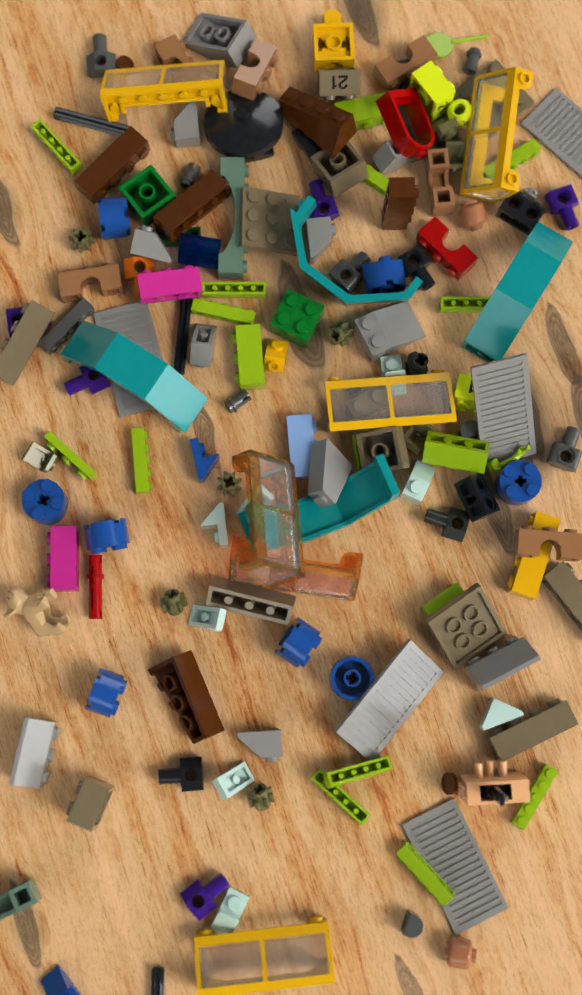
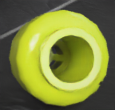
[447,99,472,129]

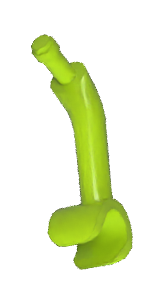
[486,445,530,473]

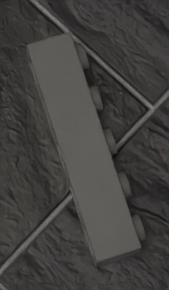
[39,297,95,354]

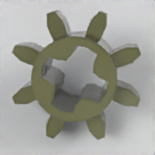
[68,226,95,254]
[329,320,354,347]
[217,471,242,497]
[160,589,188,616]
[247,783,275,811]

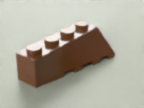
[278,86,357,159]
[148,650,225,744]

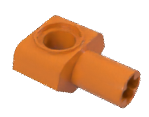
[123,256,155,300]

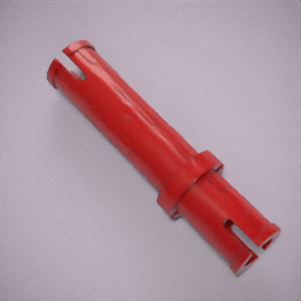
[87,555,104,619]

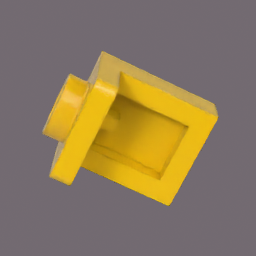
[264,339,289,373]

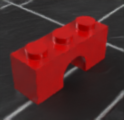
[416,216,478,281]

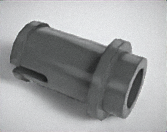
[464,47,482,75]
[180,162,201,189]
[224,389,252,413]

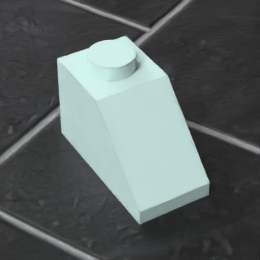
[400,460,436,506]

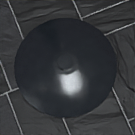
[203,90,284,159]

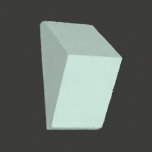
[479,698,524,731]

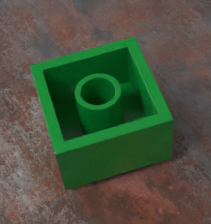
[118,165,176,226]
[270,288,325,348]

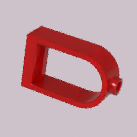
[376,88,435,160]

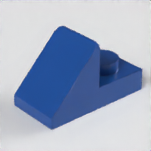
[190,437,220,483]
[40,965,81,995]

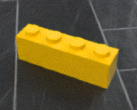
[506,511,561,601]

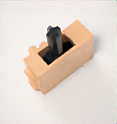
[457,760,530,806]

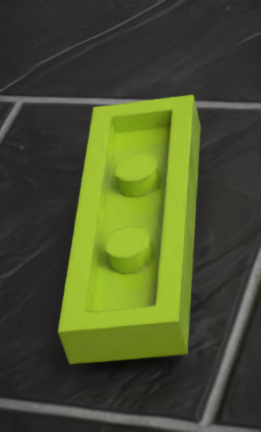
[44,430,98,482]

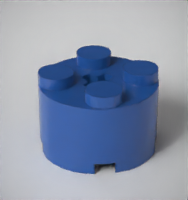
[97,196,131,240]
[362,256,407,294]
[495,460,542,506]
[22,479,69,525]
[83,518,130,554]
[275,617,322,668]
[329,656,374,701]
[85,668,127,718]

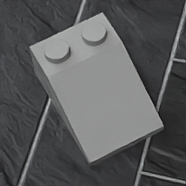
[183,13,256,68]
[353,301,426,363]

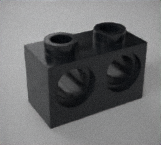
[496,191,546,236]
[454,473,500,522]

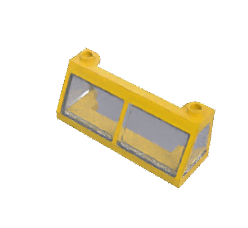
[100,60,228,122]
[459,67,534,204]
[324,369,457,432]
[194,916,335,995]

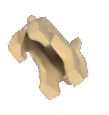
[4,586,72,637]

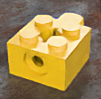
[312,9,355,73]

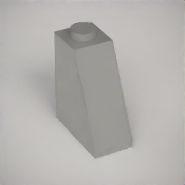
[307,438,353,507]

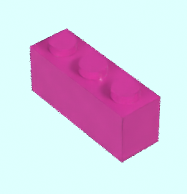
[137,265,203,304]
[47,526,79,592]

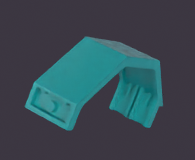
[290,195,423,306]
[461,222,573,362]
[60,321,208,433]
[238,454,400,553]

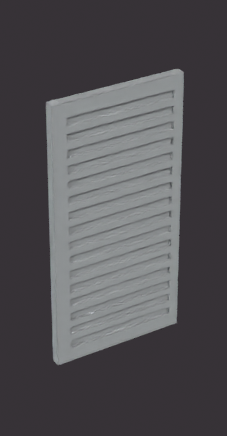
[521,88,582,178]
[93,301,163,418]
[470,353,537,467]
[334,639,444,761]
[402,798,509,935]

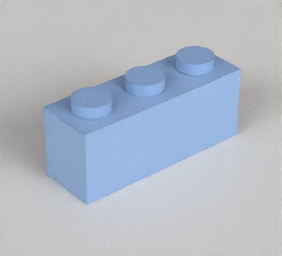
[286,414,318,481]

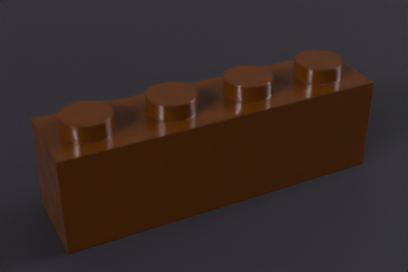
[74,126,150,204]
[153,170,230,243]
[382,177,419,230]

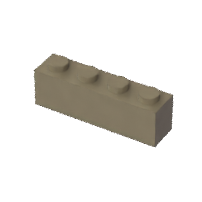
[0,300,55,386]
[542,561,582,632]
[205,576,296,625]
[486,698,579,762]

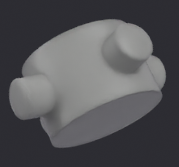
[523,188,538,201]

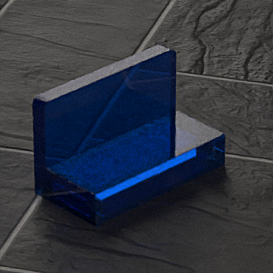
[177,233,221,269]

